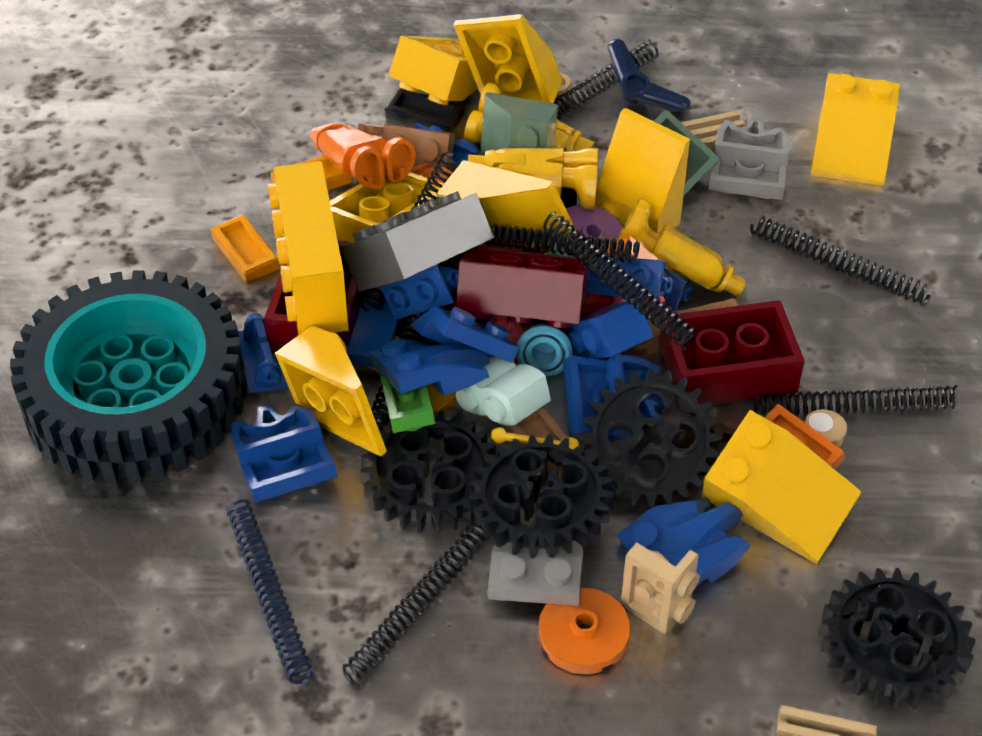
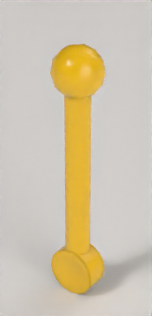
[491,427,579,449]

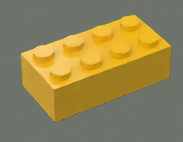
[268,161,349,335]

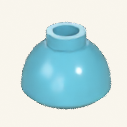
[516,323,573,378]

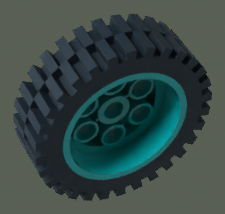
[10,270,247,484]

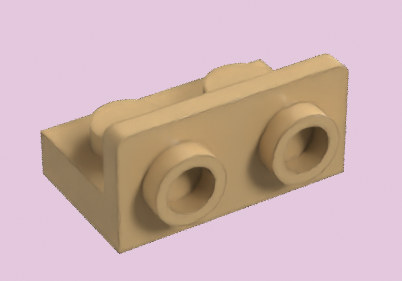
[621,543,700,634]

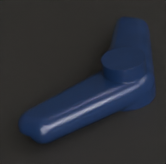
[608,39,691,113]

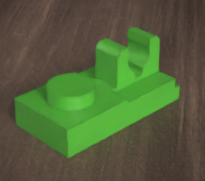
[380,374,435,433]

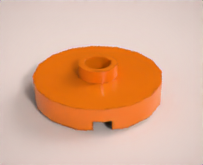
[538,587,630,675]

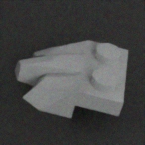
[708,116,791,200]
[487,516,583,606]

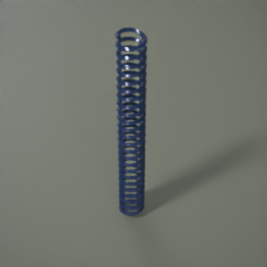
[227,499,315,684]

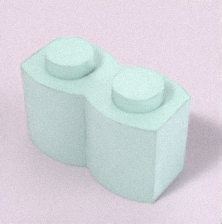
[456,355,551,426]

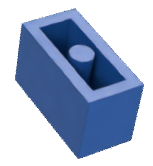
[566,299,654,359]

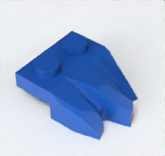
[410,306,520,363]
[370,339,490,395]
[563,354,674,442]
[231,404,338,503]
[617,498,751,586]

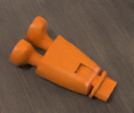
[310,123,416,189]

